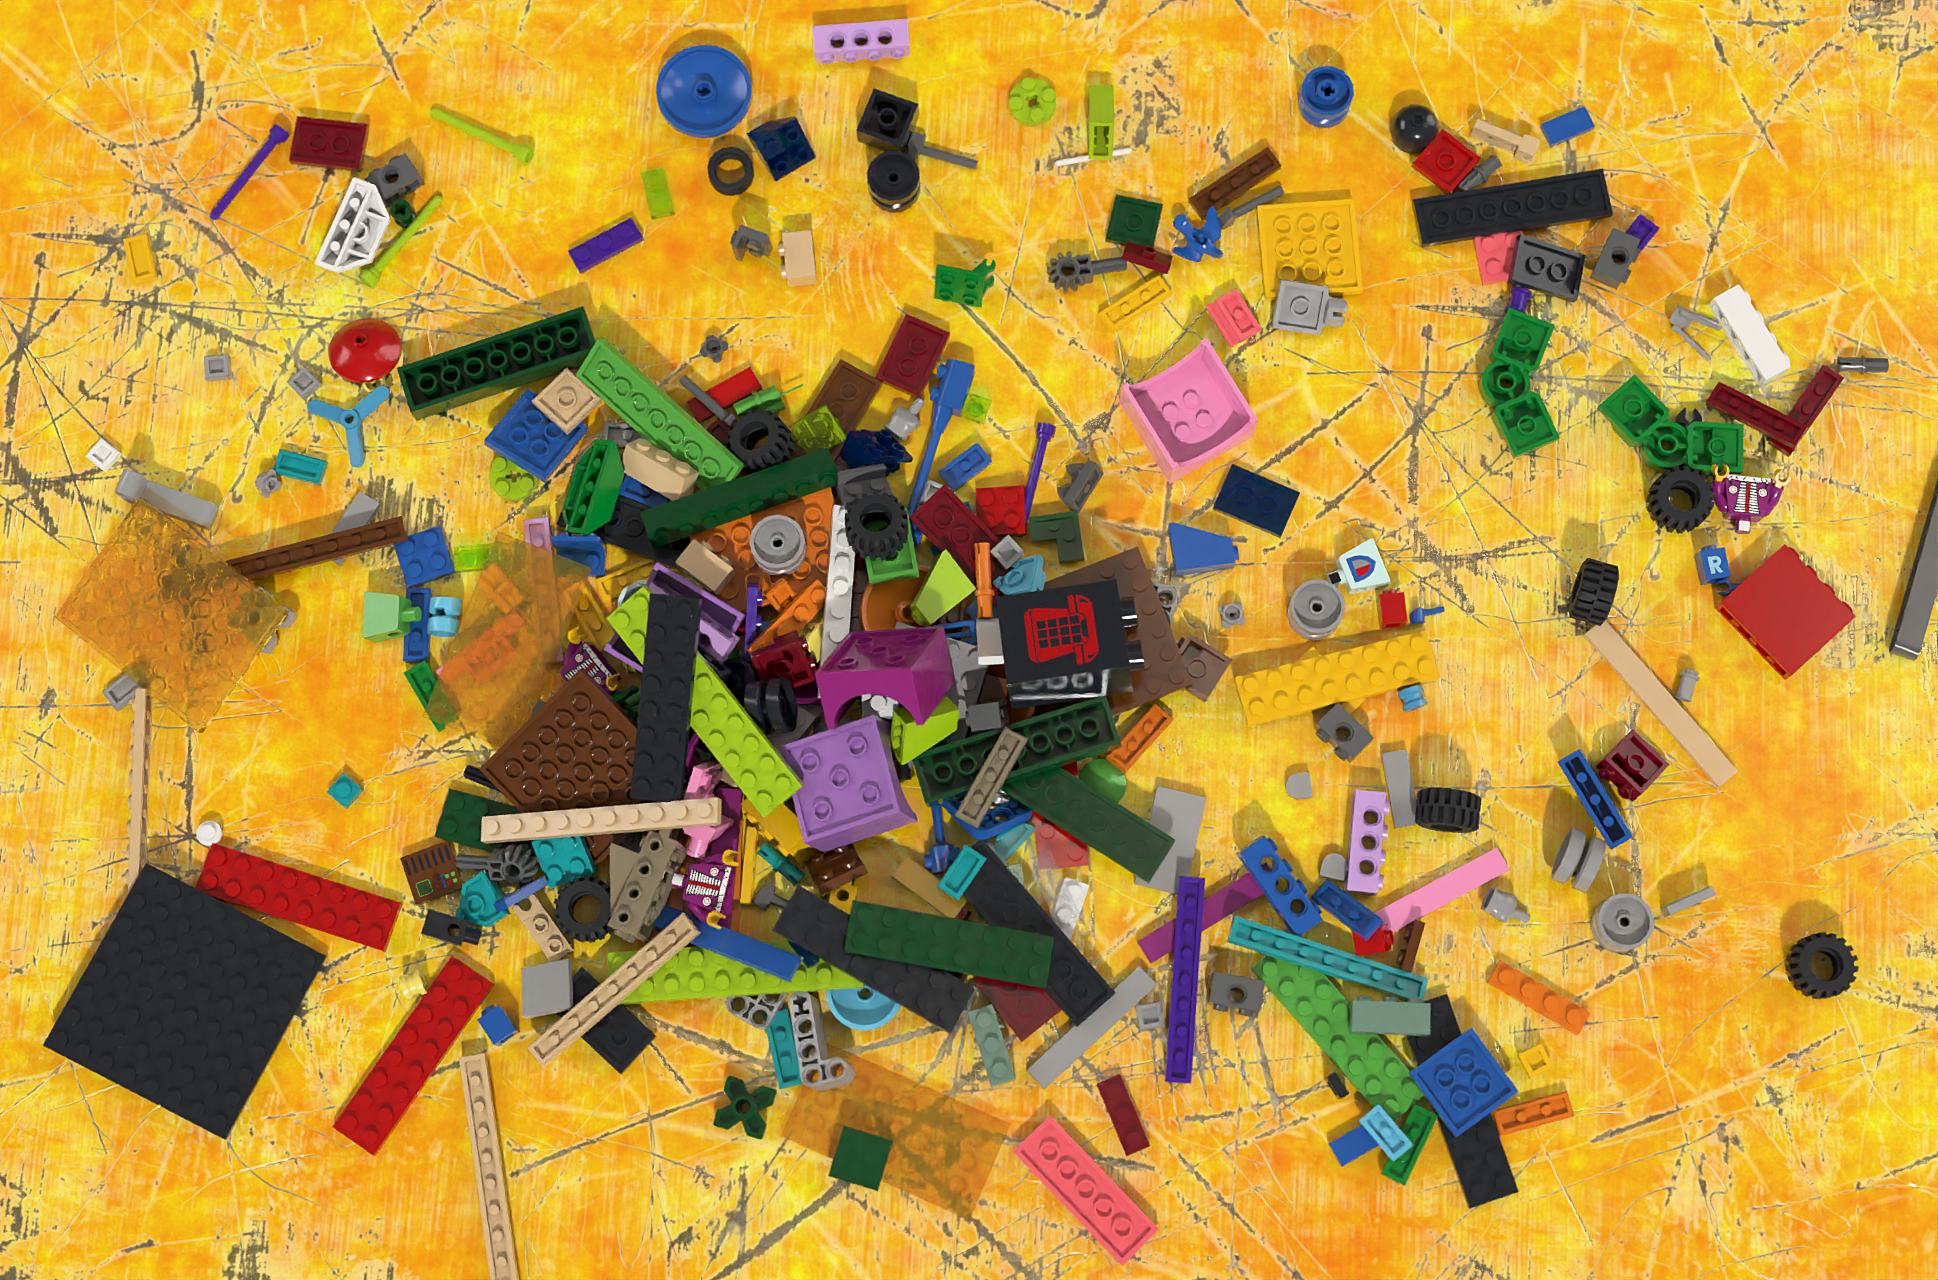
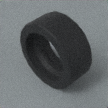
[707,147,754,196]

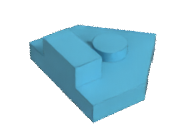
[992,555,1046,595]

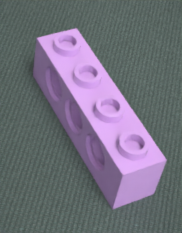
[812,19,910,64]
[648,578,740,663]
[1344,789,1390,896]

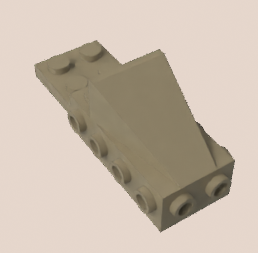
[608,789,687,944]

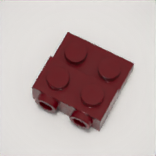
[750,630,817,688]
[1596,729,1670,802]

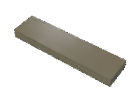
[955,727,1028,829]

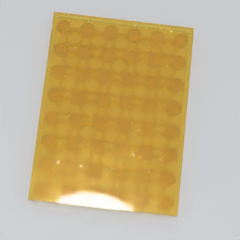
[54,497,289,733]

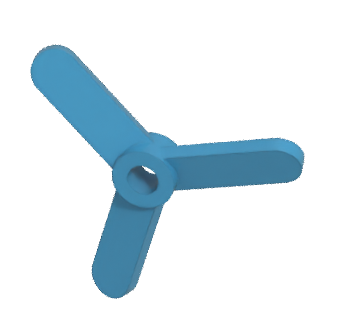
[307,385,390,468]

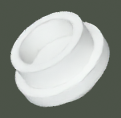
[196,821,222,846]

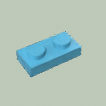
[1359,1104,1413,1162]

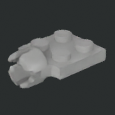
[1271,279,1347,335]

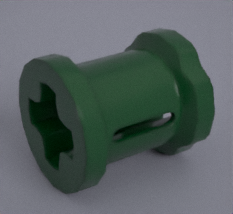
[390,200,416,228]

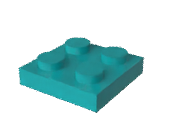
[531,836,597,888]

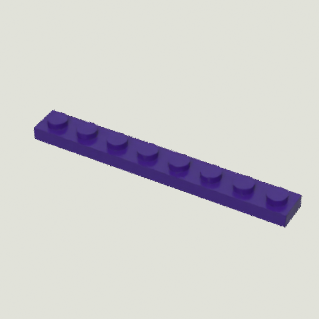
[1164,876,1205,1084]

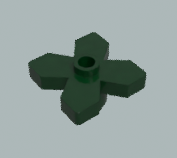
[713,1076,777,1140]

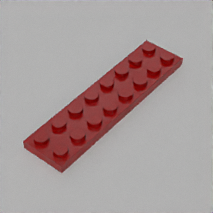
[195,843,403,952]
[332,956,495,1156]

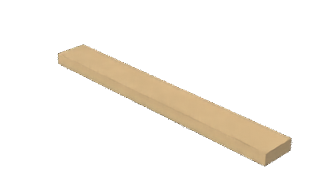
[1583,621,1738,788]
[527,913,701,1068]

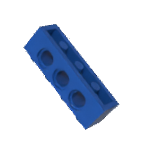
[1236,836,1323,936]

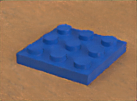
[484,389,588,483]
[1408,1028,1519,1137]

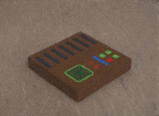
[400,840,463,906]

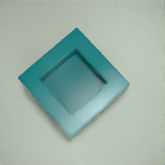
[327,773,364,809]

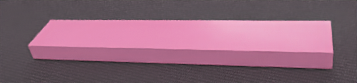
[1375,848,1510,932]

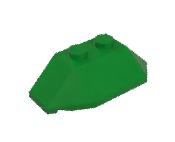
[562,439,625,535]

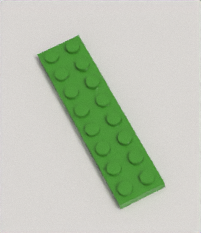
[576,337,744,491]
[1251,955,1424,1121]

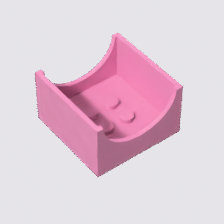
[1119,338,1258,484]

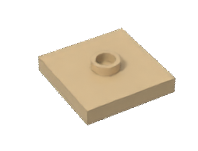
[532,367,602,435]

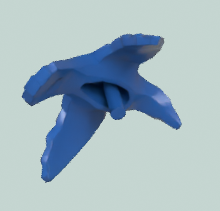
[1172,206,1223,262]

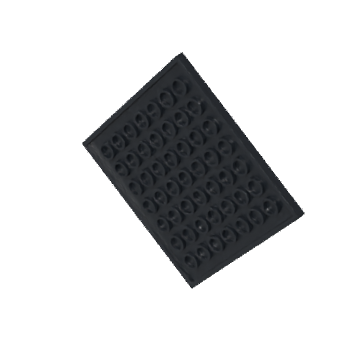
[43,863,328,1140]

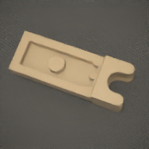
[1470,119,1540,164]
[513,893,574,962]

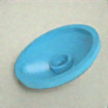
[826,985,900,1030]

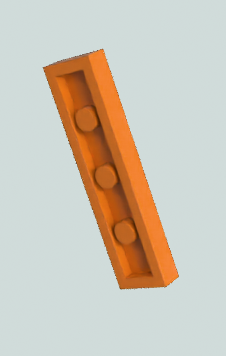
[746,579,826,653]
[1487,960,1590,1036]

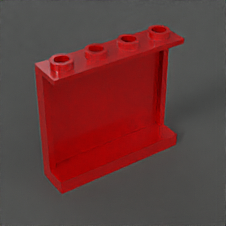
[1715,544,1856,680]

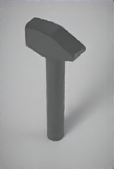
[908,132,978,170]
[1219,186,1284,230]
[679,375,738,430]
[752,880,788,911]

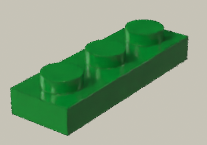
[1380,1104,1438,1186]

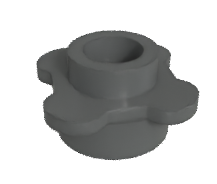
[700,335,728,363]

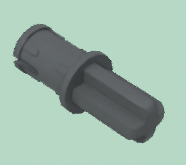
[1458,154,1502,191]
[1837,355,1889,375]

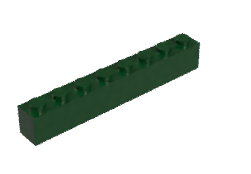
[640,447,837,549]

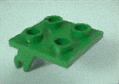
[934,259,996,308]

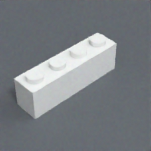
[1708,285,1791,387]

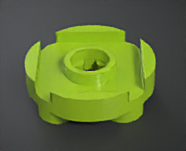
[1009,77,1056,127]
[489,456,539,502]

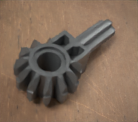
[1047,251,1127,293]
[456,844,538,887]

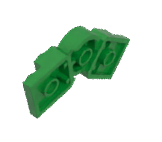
[1479,307,1560,459]
[1597,375,1744,475]

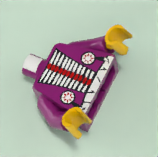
[1711,463,1791,534]
[560,626,625,696]
[672,850,740,929]

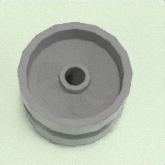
[749,515,807,576]
[1287,579,1345,640]
[1550,827,1607,893]
[1591,893,1654,953]

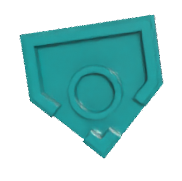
[455,870,511,927]

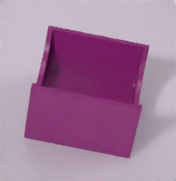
[815,626,955,730]

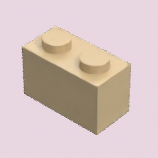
[778,230,817,287]
[675,539,735,597]

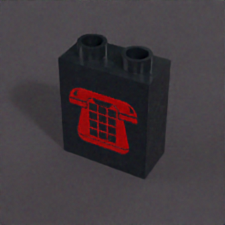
[996,579,1145,709]

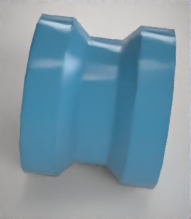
[1397,685,1428,712]

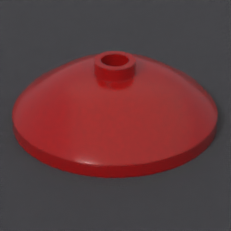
[328,318,402,383]

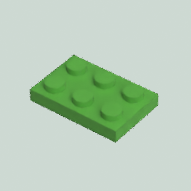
[864,508,919,585]

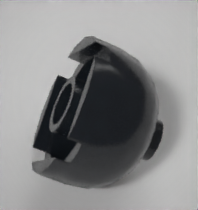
[1390,104,1439,154]

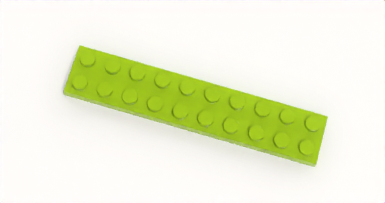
[606,586,804,818]
[608,940,865,1005]

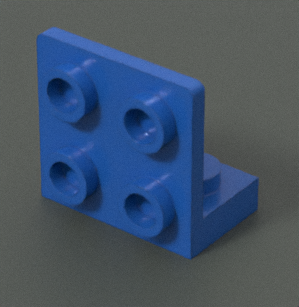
[550,532,607,577]

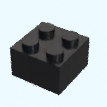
[856,88,920,153]

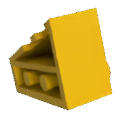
[741,798,821,869]

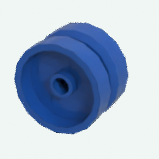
[1298,66,1354,128]

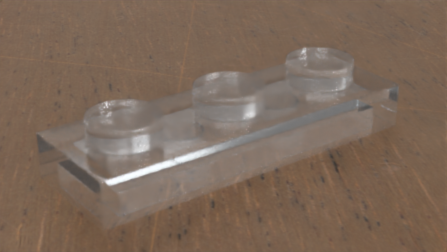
[1027,850,1082,929]

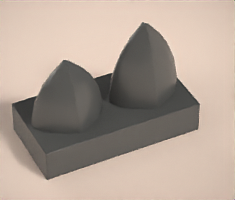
[1057,459,1104,514]

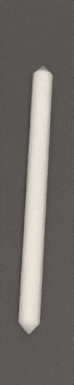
[1054,147,1133,166]

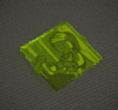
[789,404,847,454]

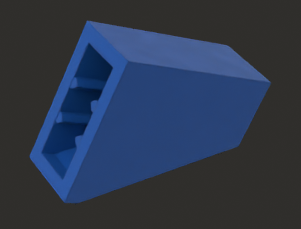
[1168,522,1239,576]

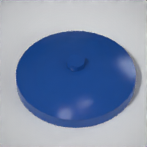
[656,45,752,138]

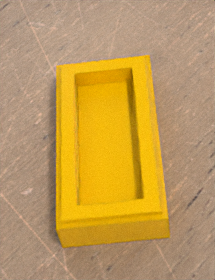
[123,233,158,286]

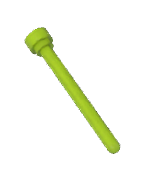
[430,108,534,165]
[358,196,442,289]

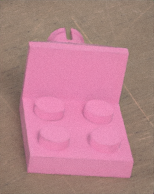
[683,759,734,859]

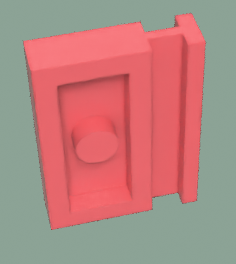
[1205,289,1261,349]

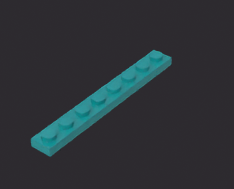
[1227,916,1428,1001]

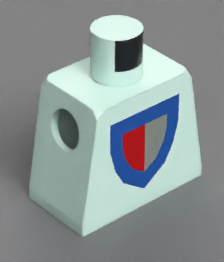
[1327,538,1390,594]

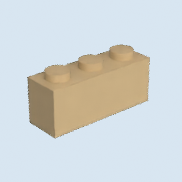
[621,438,699,501]

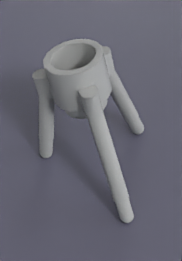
[1669,305,1722,361]

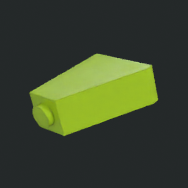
[1089,85,1114,160]
[910,550,976,627]
[890,696,960,765]

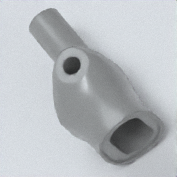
[884,397,925,442]
[1481,886,1530,924]

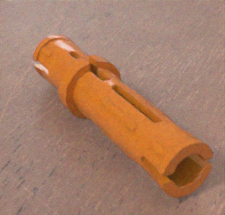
[974,543,994,619]

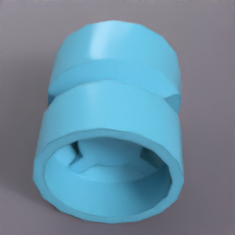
[427,596,462,637]

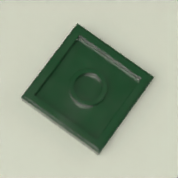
[1106,194,1163,248]
[828,1126,893,1191]

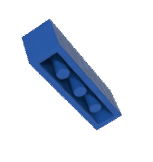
[1558,749,1634,850]

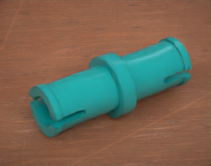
[757,841,805,886]

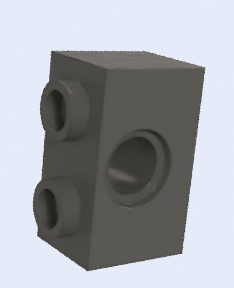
[365,153,425,209]
[1590,228,1641,290]
[965,699,1010,732]
[1314,703,1374,763]
[1208,972,1265,1017]

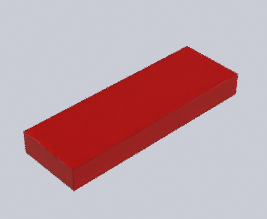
[686,367,762,424]

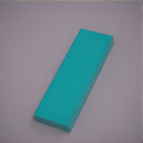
[763,1008,804,1089]

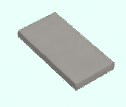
[1134,786,1207,895]

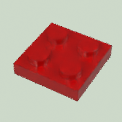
[1411,129,1480,194]
[976,485,1027,537]

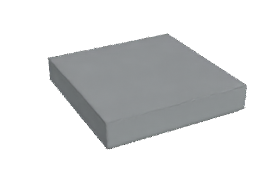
[521,959,573,1019]

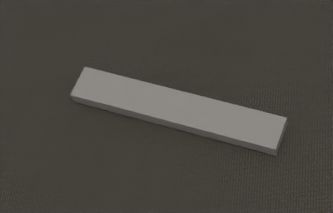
[1027,966,1157,1089]

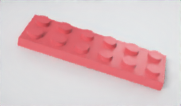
[1013,1116,1159,1266]

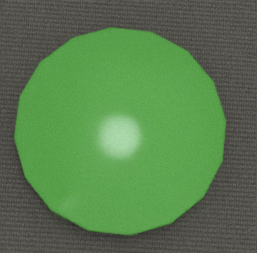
[1078,759,1127,803]

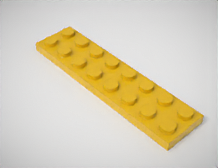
[1234,630,1440,727]

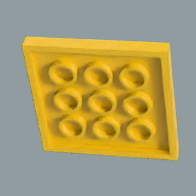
[1257,199,1363,301]

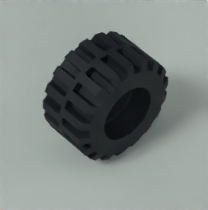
[727,409,795,474]
[1646,466,1715,534]
[845,491,909,561]
[1569,558,1619,626]
[1414,788,1482,833]
[553,876,614,943]
[1785,932,1858,999]

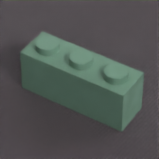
[1349,996,1430,1036]
[968,1004,1016,1088]

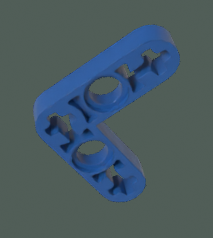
[941,796,1033,840]

